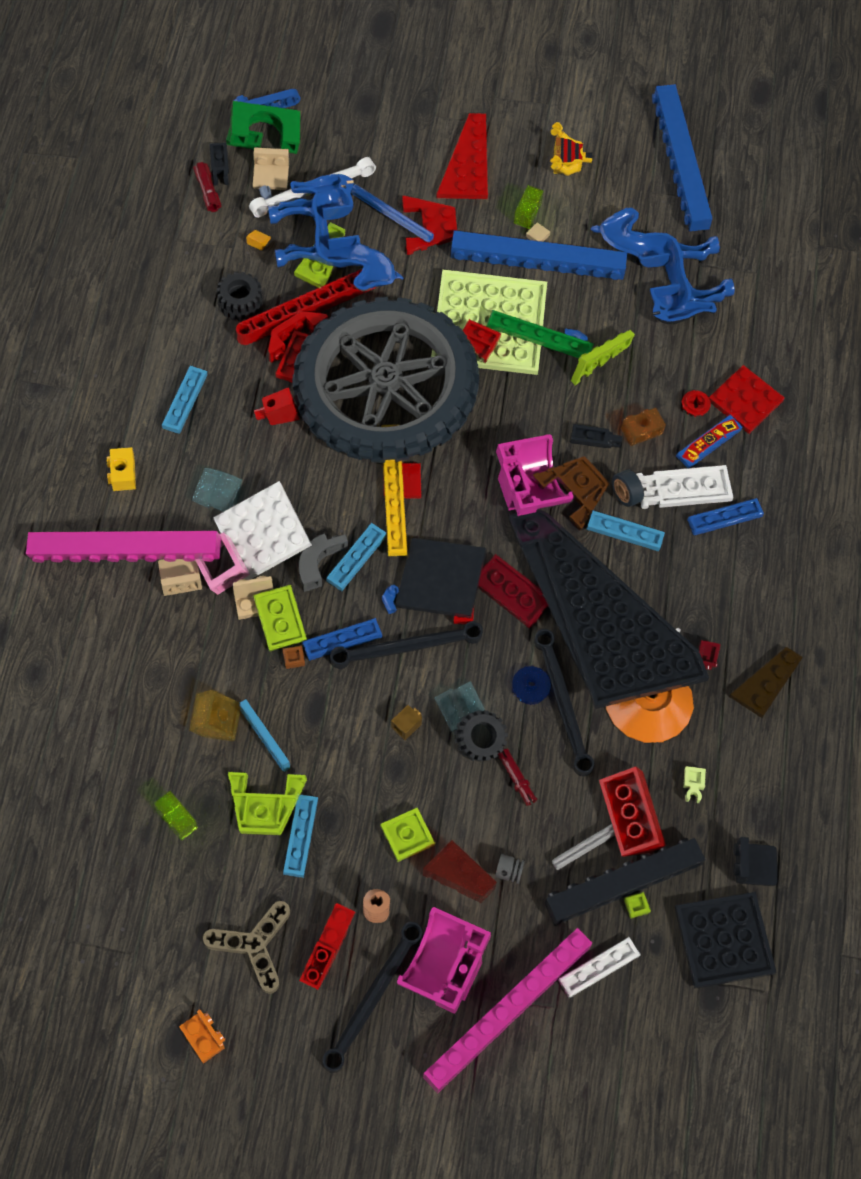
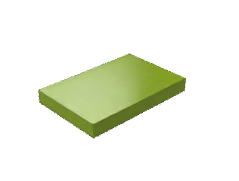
[253,585,307,651]

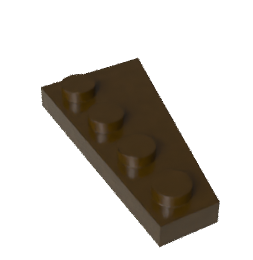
[729,647,803,718]

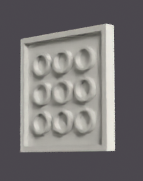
[214,481,312,580]

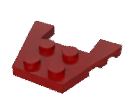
[402,196,457,255]

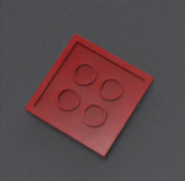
[709,365,785,434]

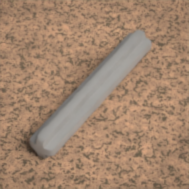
[552,824,615,870]

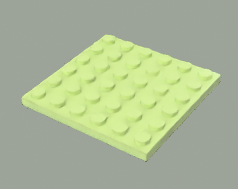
[431,270,547,375]

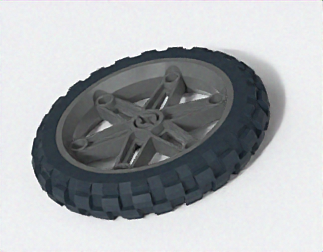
[293,297,479,463]

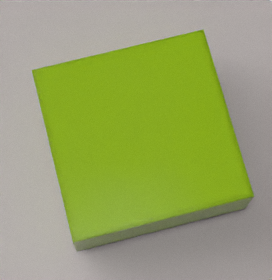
[624,892,651,919]

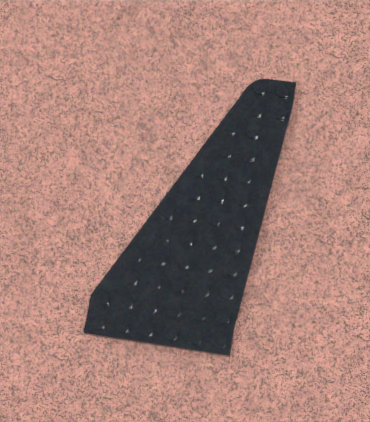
[509,509,709,709]

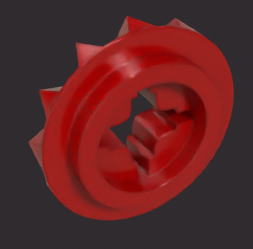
[681,390,711,417]

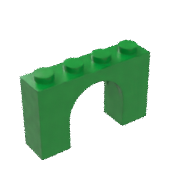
[229,101,300,154]

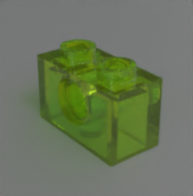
[514,185,544,229]
[154,791,197,841]

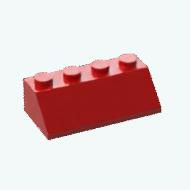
[599,767,666,857]

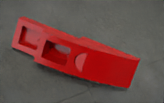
[299,903,356,990]

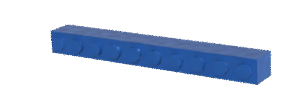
[652,84,713,231]
[451,231,627,280]

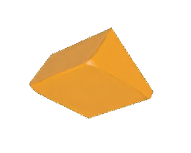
[246,230,271,251]

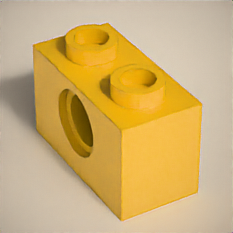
[107,448,136,491]

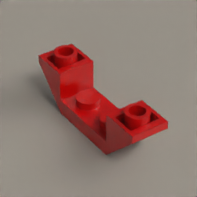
[268,311,328,363]

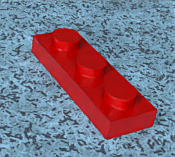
[275,330,308,383]

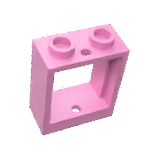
[195,532,250,595]

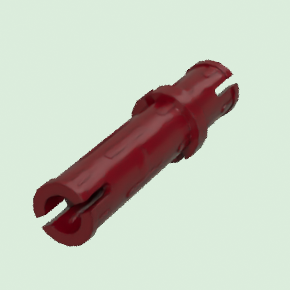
[498,748,537,806]

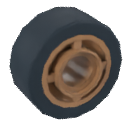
[612,469,644,507]

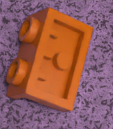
[179,1009,225,1063]

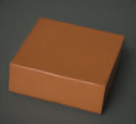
[283,646,305,669]

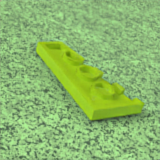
[294,222,345,288]
[571,330,635,385]

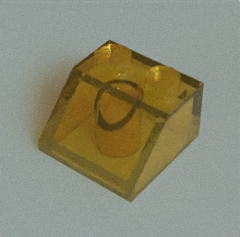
[189,690,240,741]

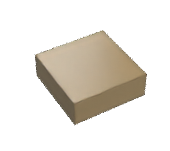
[526,223,550,242]

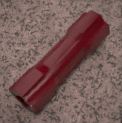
[193,162,221,212]

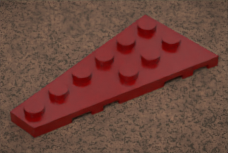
[436,113,488,199]

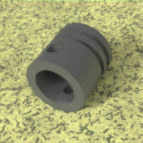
[495,854,525,884]

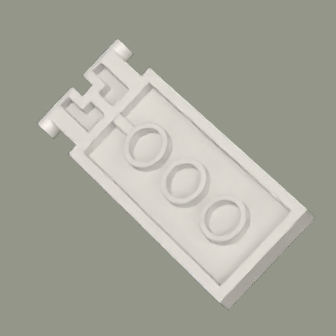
[636,465,733,509]

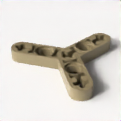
[203,901,290,994]

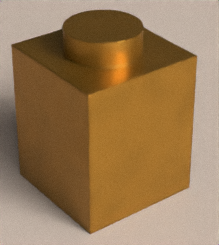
[391,705,422,740]

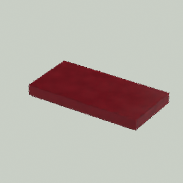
[478,554,549,628]

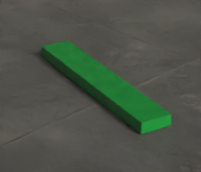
[486,310,594,358]

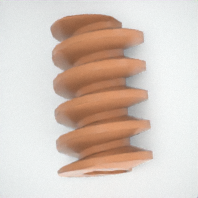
[363,889,390,923]

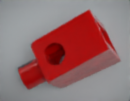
[254,388,300,425]

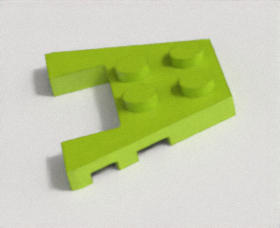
[228,772,307,835]

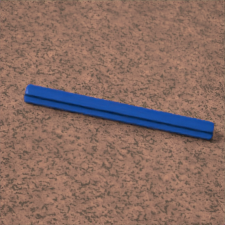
[351,184,434,242]

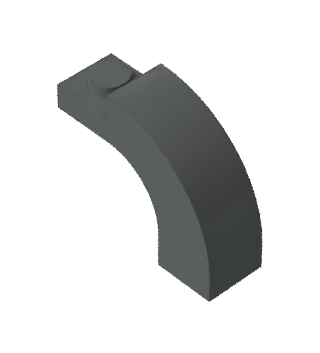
[299,534,348,592]

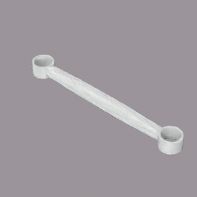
[249,157,376,217]

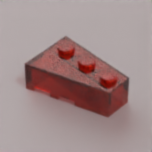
[423,840,497,903]

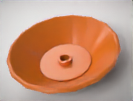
[606,686,694,743]

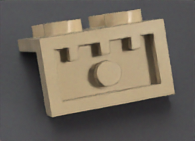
[253,148,289,190]
[158,559,202,596]
[233,576,273,620]

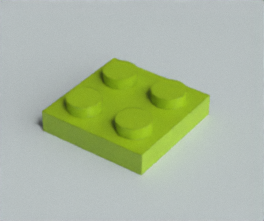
[380,808,435,862]

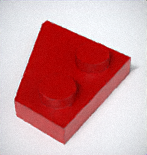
[463,319,501,364]

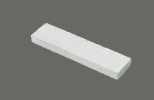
[558,937,640,998]

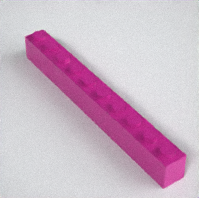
[26,531,221,563]
[423,928,592,1094]

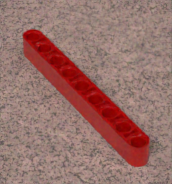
[236,269,376,345]

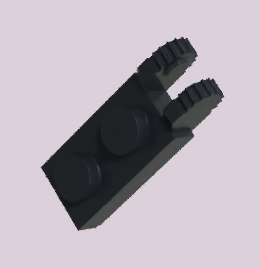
[209,142,229,186]

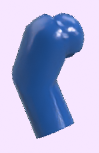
[565,329,588,341]

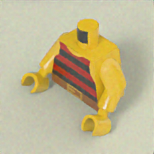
[550,122,592,176]

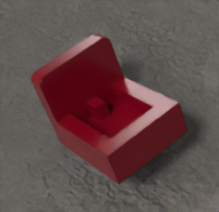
[699,640,721,670]

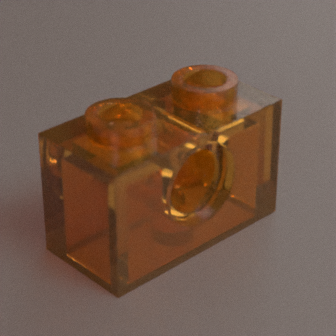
[621,408,666,446]

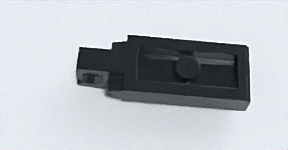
[570,424,622,448]

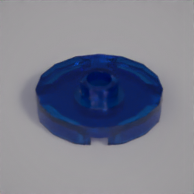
[512,666,551,705]

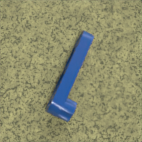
[234,89,301,108]

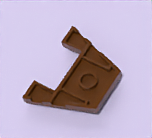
[531,456,609,531]

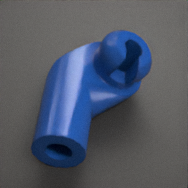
[382,585,399,614]

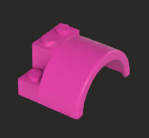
[496,434,574,516]
[397,907,491,1014]

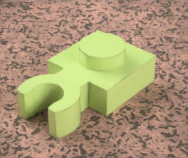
[683,766,706,803]

